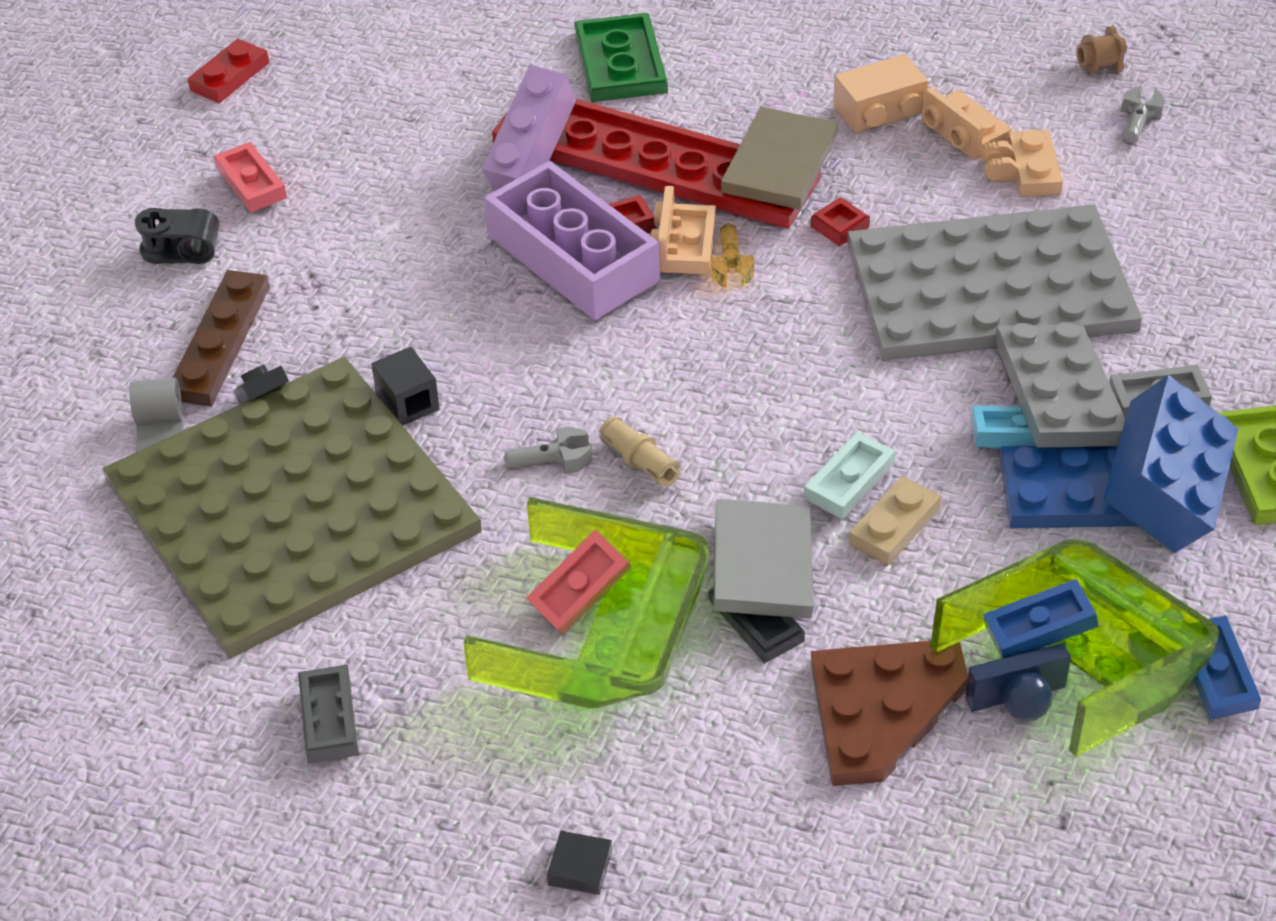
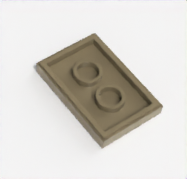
[721,106,838,210]

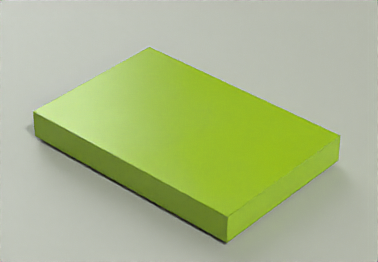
[1218,405,1276,525]

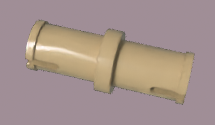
[599,416,681,488]

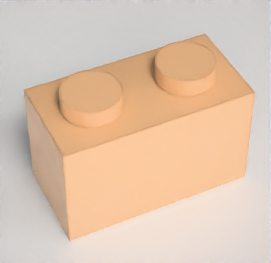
[833,54,928,133]

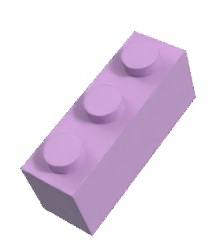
[482,64,577,191]

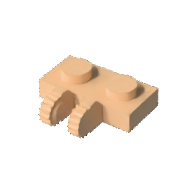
[980,129,1063,197]

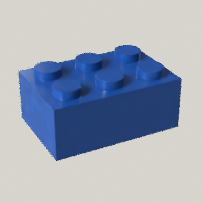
[1103,375,1239,553]

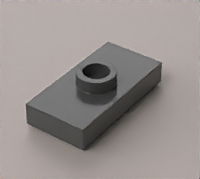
[298,664,359,763]

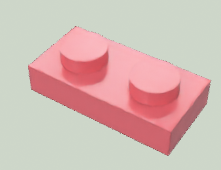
[214,142,287,213]
[526,529,632,635]

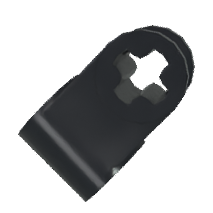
[135,208,220,264]

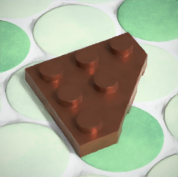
[810,638,968,786]

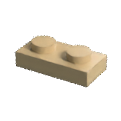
[848,476,942,566]

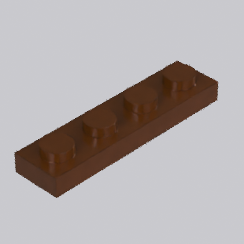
[172,270,270,407]

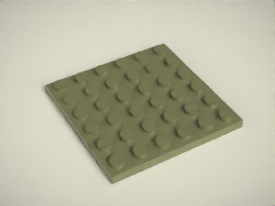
[102,356,482,659]

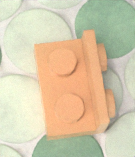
[921,87,1012,161]

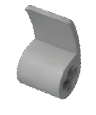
[129,377,183,452]

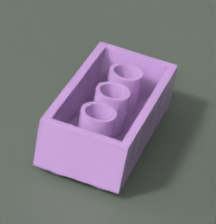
[484,160,660,321]

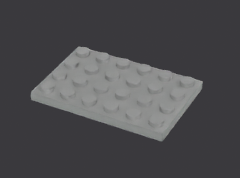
[848,204,1142,361]

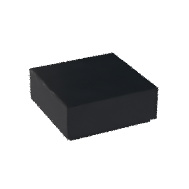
[547,830,613,895]

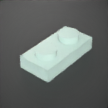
[804,431,896,520]

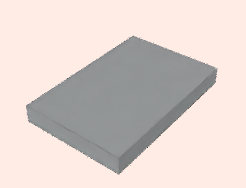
[713,498,814,619]

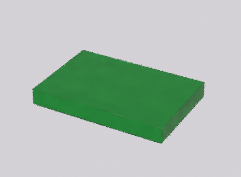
[574,13,668,102]

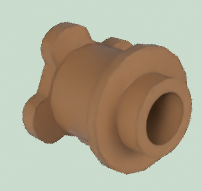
[1076,26,1127,73]

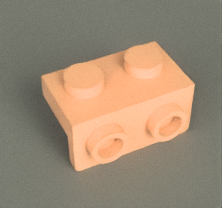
[651,186,716,275]

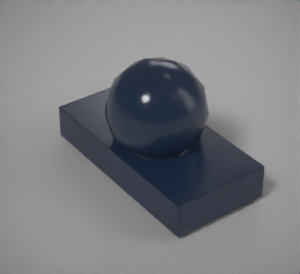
[965,643,1071,721]

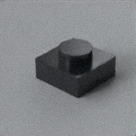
[232,364,289,404]

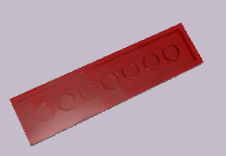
[492,99,821,229]

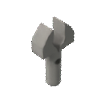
[1121,86,1165,144]
[504,426,592,473]

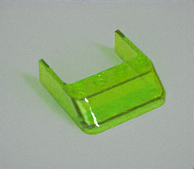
[463,497,709,709]
[930,539,1219,757]

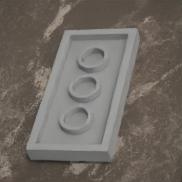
[995,322,1125,448]

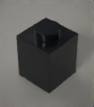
[371,346,440,426]

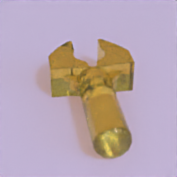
[711,223,754,288]

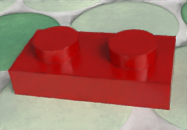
[187,38,269,103]

